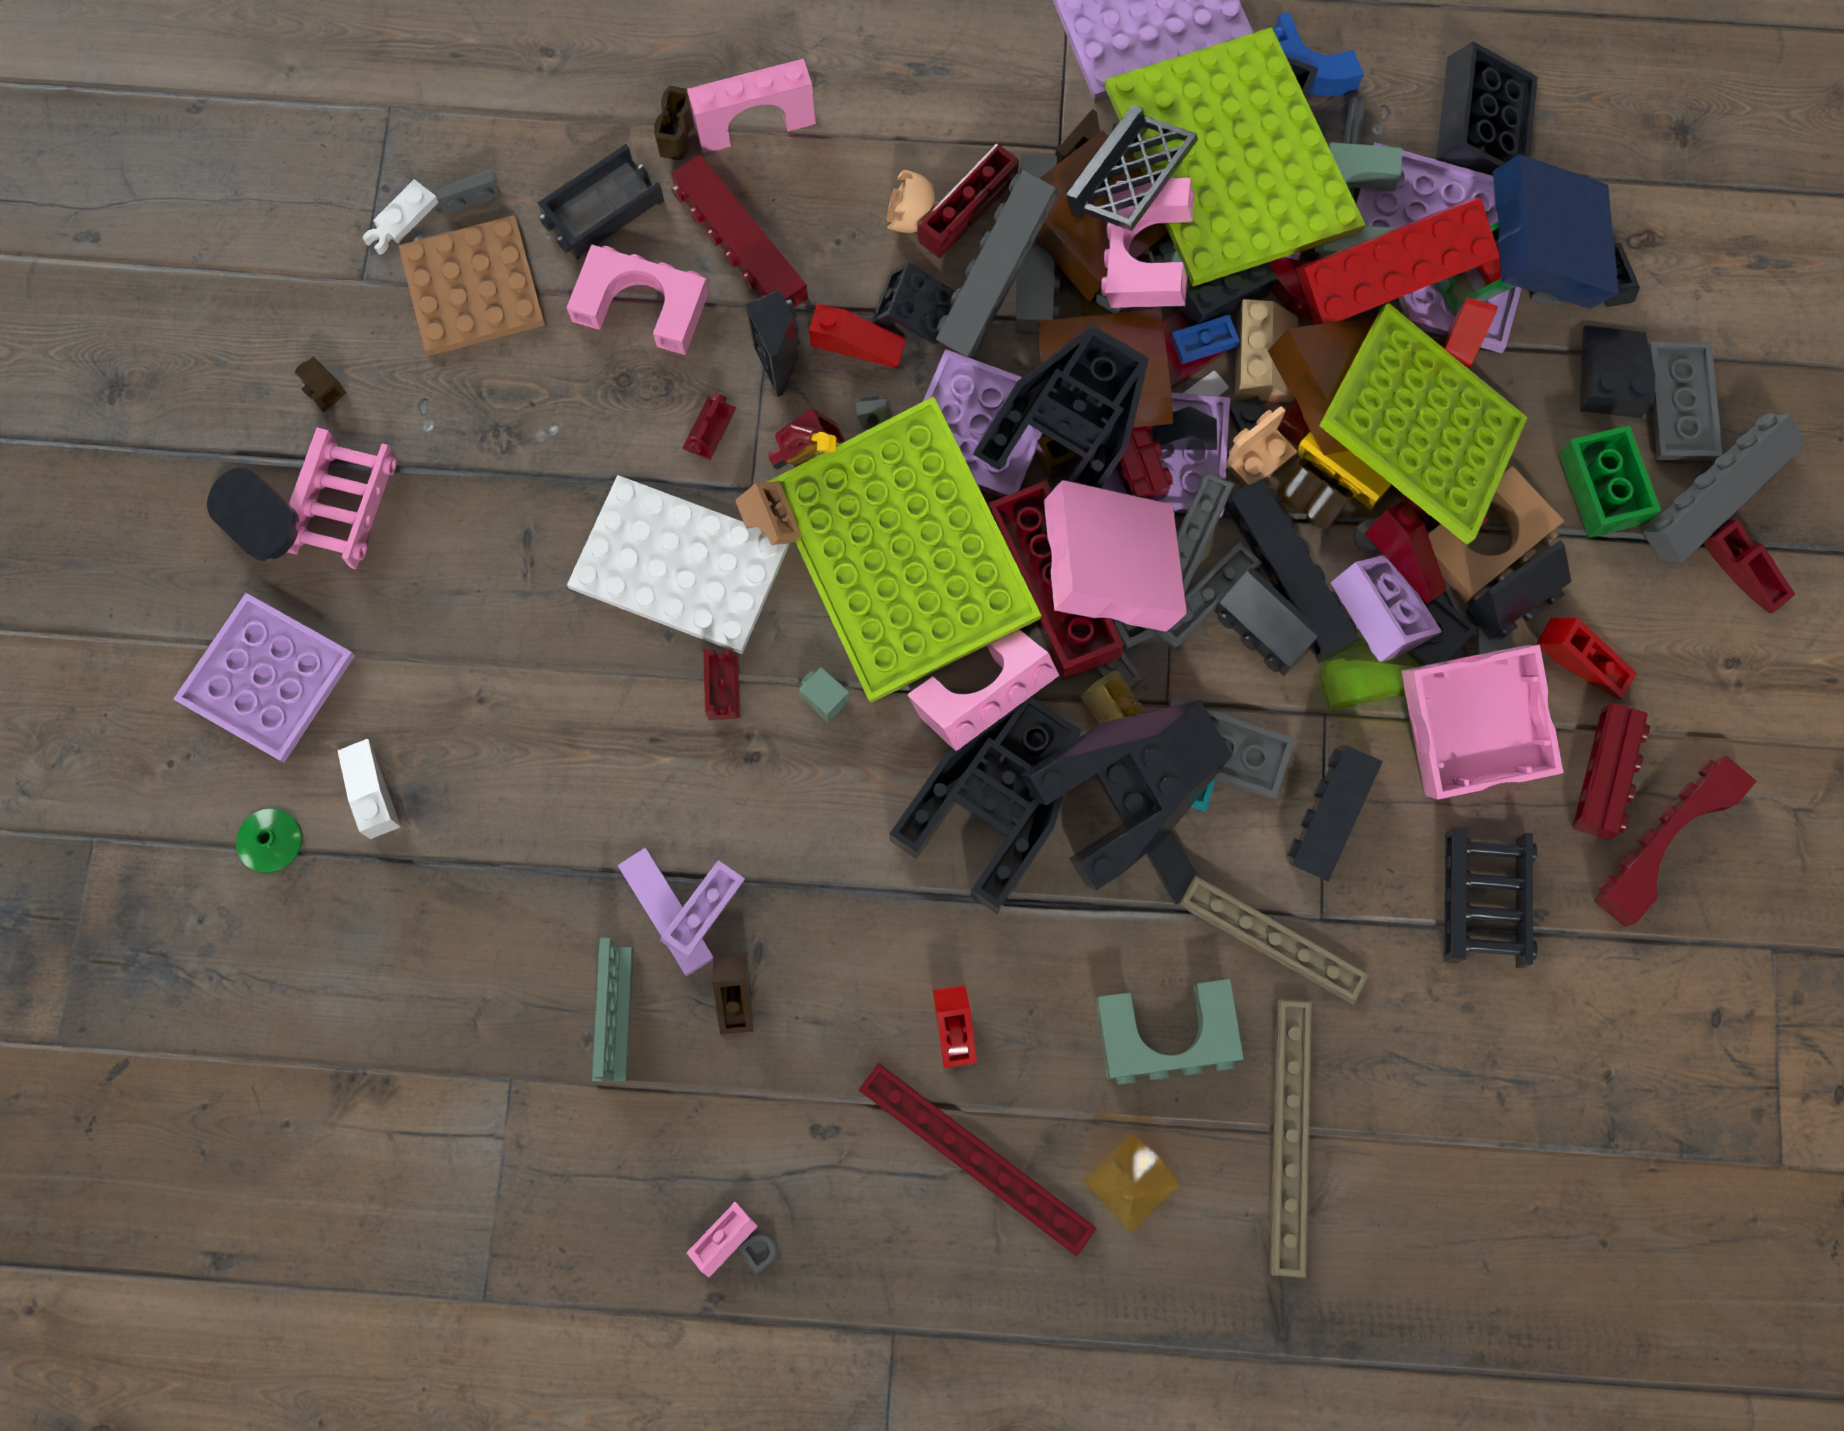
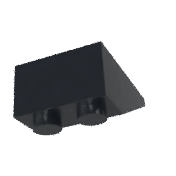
[1580,325,1655,418]

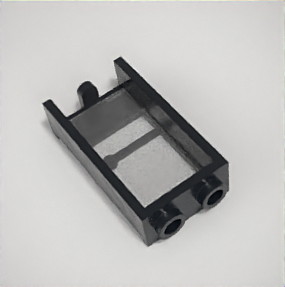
[537,144,664,260]

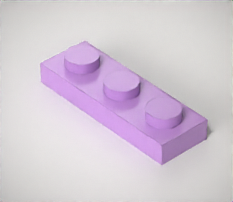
[660,860,745,959]

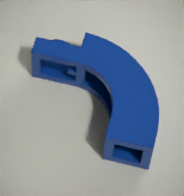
[1273,12,1364,96]

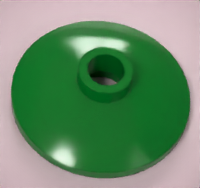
[236,809,302,873]

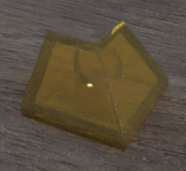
[1083,1134,1179,1232]

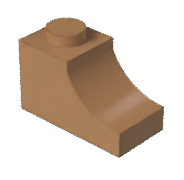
[735,481,802,545]

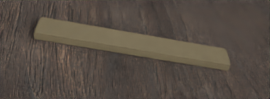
[1270,999,1312,1278]

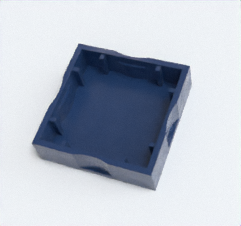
[1493,154,1619,309]

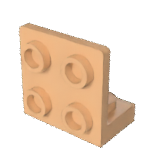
[1226,406,1298,487]

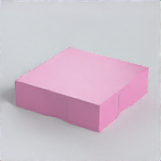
[1044,480,1187,632]
[1401,645,1563,799]

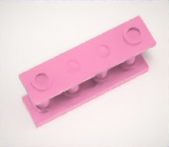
[287,428,397,570]

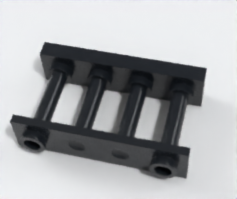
[1444,827,1538,968]

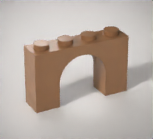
[1428,466,1564,606]

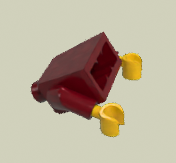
[768,408,845,470]

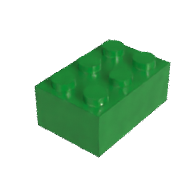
[1558,425,1661,538]

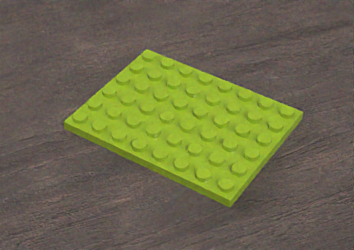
[1104,27,1365,287]
[767,396,1042,703]

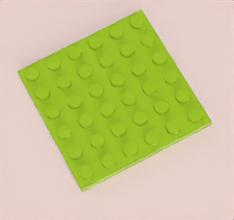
[1319,303,1528,545]

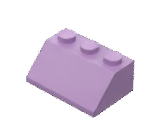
[1331,555,1442,662]

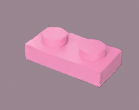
[687,1202,757,1278]

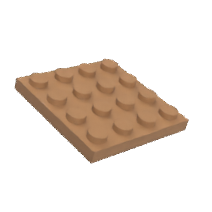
[398,215,545,356]

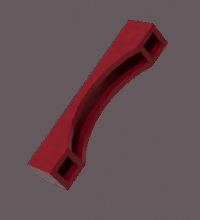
[1594,755,1757,927]

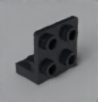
[871,262,955,345]

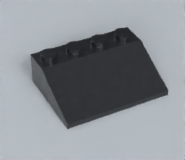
[1436,41,1538,176]

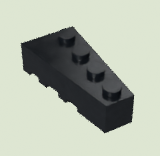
[1287,745,1383,882]

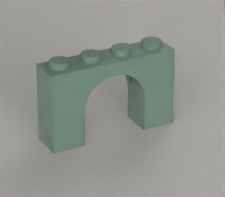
[1314,142,1403,259]
[1095,979,1244,1085]

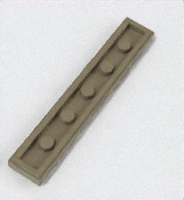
[1179,875,1370,1004]

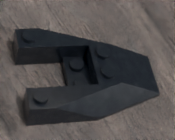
[973,324,1150,489]
[889,697,1081,914]
[1020,700,1232,890]

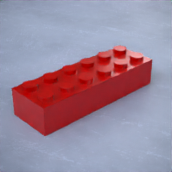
[1296,198,1500,325]

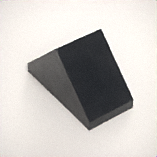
[1154,406,1218,450]

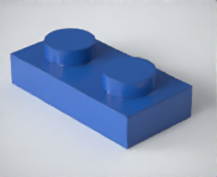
[1170,315,1240,364]

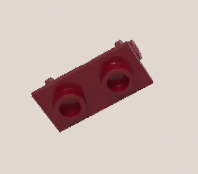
[682,393,737,461]

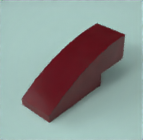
[1703,519,1796,613]

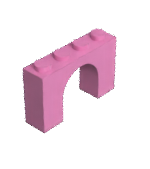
[687,58,816,154]
[1101,178,1195,308]
[567,245,709,355]
[907,630,1059,751]

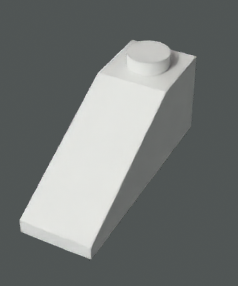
[338,739,401,839]

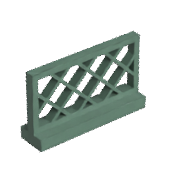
[592,938,634,1082]

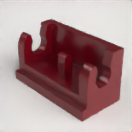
[703,649,741,720]

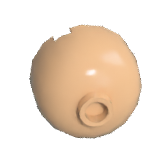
[887,170,939,233]

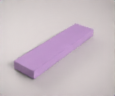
[617,848,714,976]

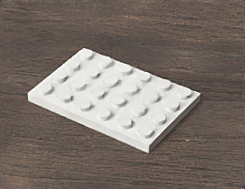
[567,475,790,654]

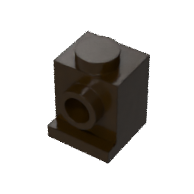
[295,356,346,413]

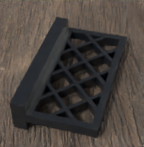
[1066,105,1198,231]

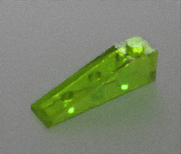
[1319,658,1416,711]

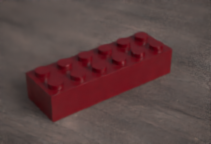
[988,480,1124,681]

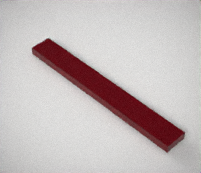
[858,1063,1097,1257]

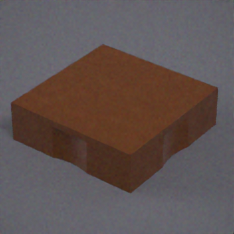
[1035,130,1170,301]
[1038,309,1173,428]
[1268,316,1377,455]

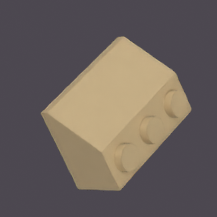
[1235,299,1298,403]

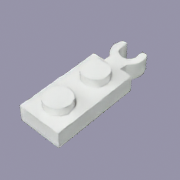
[363,179,438,255]

